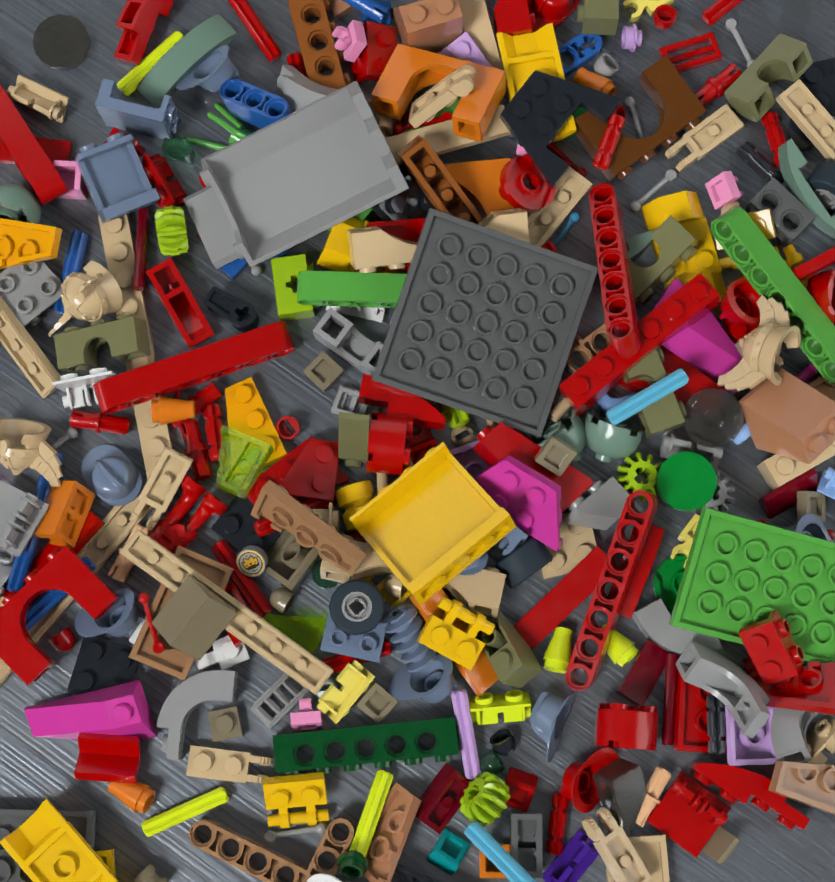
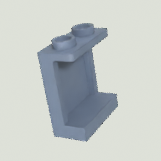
[95,78,181,142]
[75,132,160,224]

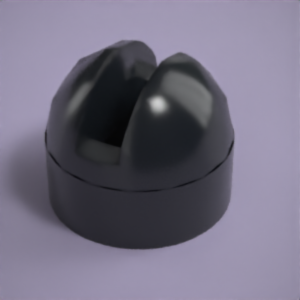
[490,729,516,756]

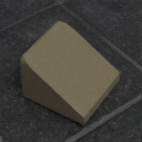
[702,826,740,865]

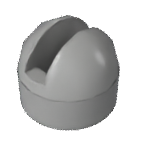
[594,53,619,78]

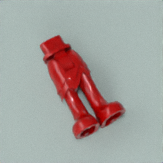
[148,474,229,554]

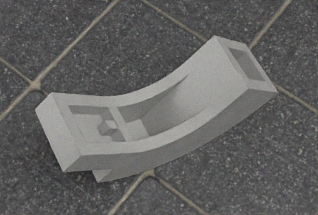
[276,65,373,112]
[632,598,724,656]
[675,640,771,738]
[157,670,238,760]
[771,708,818,763]

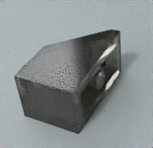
[593,758,647,835]

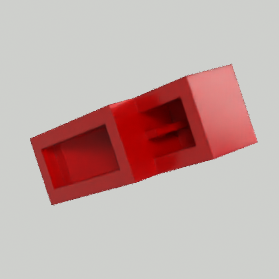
[145,257,215,348]
[359,374,446,431]
[606,524,665,619]

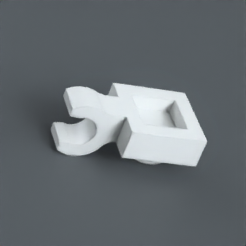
[195,635,250,671]

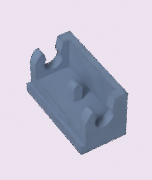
[487,525,528,560]

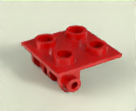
[647,771,731,858]

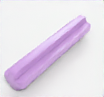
[451,689,481,779]

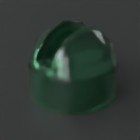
[480,749,506,775]

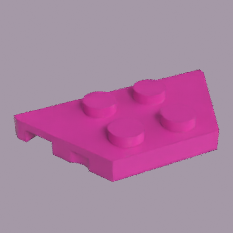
[474,455,563,552]

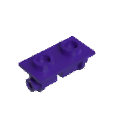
[542,829,599,882]

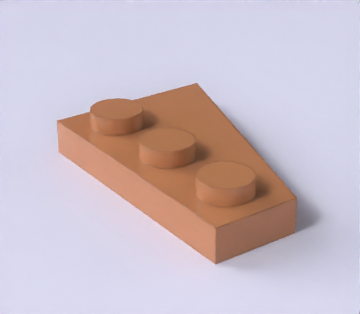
[363,782,421,882]

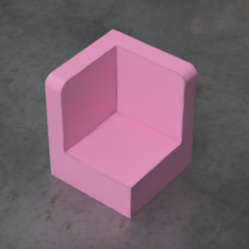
[53,160,88,200]

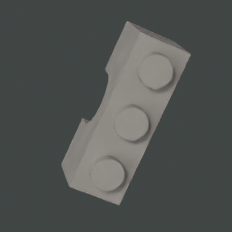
[312,307,383,376]

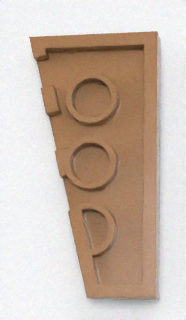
[250,480,367,576]
[768,760,835,815]

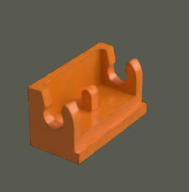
[33,480,96,548]

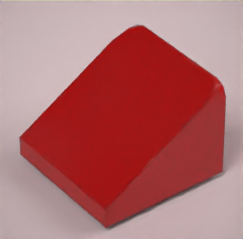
[505,767,538,812]

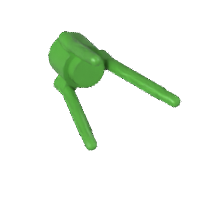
[186,103,255,150]

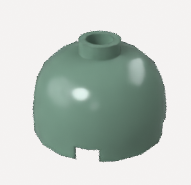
[0,183,41,224]
[529,410,587,465]
[584,410,644,463]

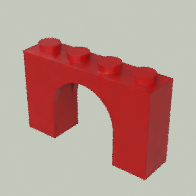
[0,546,121,686]

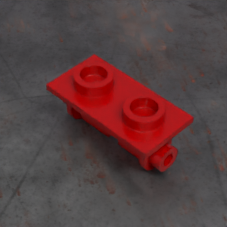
[141,153,187,208]

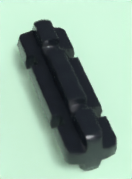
[736,141,784,184]
[706,694,726,754]

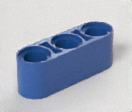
[219,79,292,128]

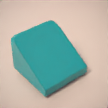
[426,828,471,876]

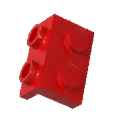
[351,21,397,84]
[738,610,804,686]

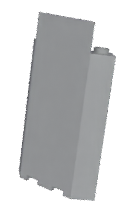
[183,80,409,269]

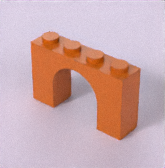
[371,44,506,142]

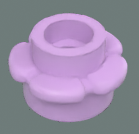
[621,24,642,52]

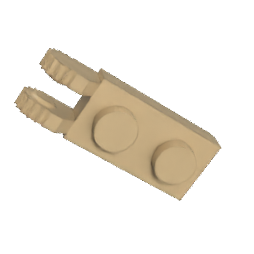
[409,64,477,128]
[665,104,745,173]
[129,445,193,531]
[186,745,274,783]
[582,807,653,882]

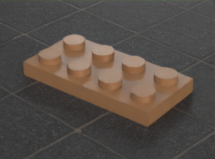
[129,545,234,681]

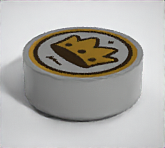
[236,545,268,577]

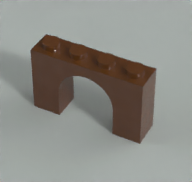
[574,55,706,182]

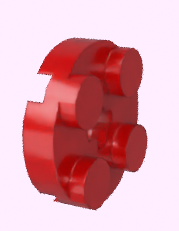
[498,154,556,214]

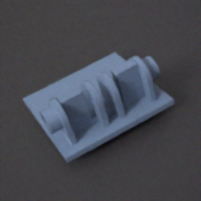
[320,591,392,663]

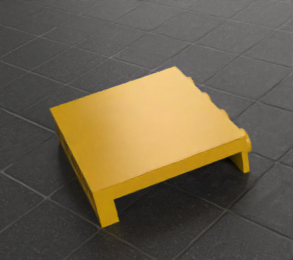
[349,442,516,606]

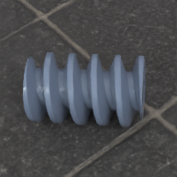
[380,604,438,673]

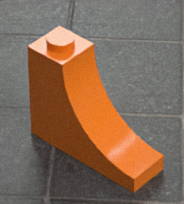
[444,158,515,219]

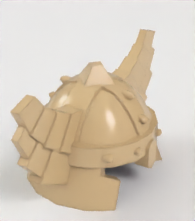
[48,260,123,338]
[717,295,801,392]
[0,418,63,487]

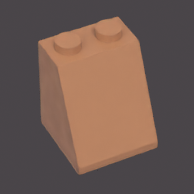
[391,0,463,53]
[739,367,835,464]

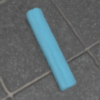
[606,369,689,425]
[464,821,536,882]

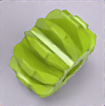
[155,206,189,256]
[616,452,662,503]
[460,771,510,827]

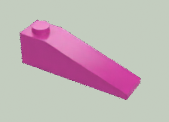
[648,278,742,393]
[24,680,158,741]

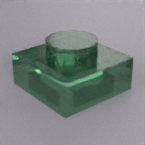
[161,137,196,165]

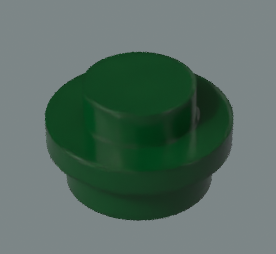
[337,850,369,879]

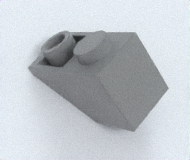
[564,476,637,530]

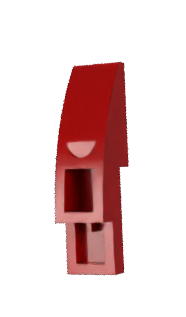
[114,0,174,65]
[689,762,810,831]

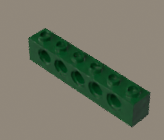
[272,717,459,776]

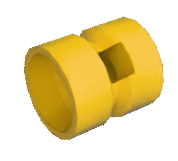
[335,480,376,532]

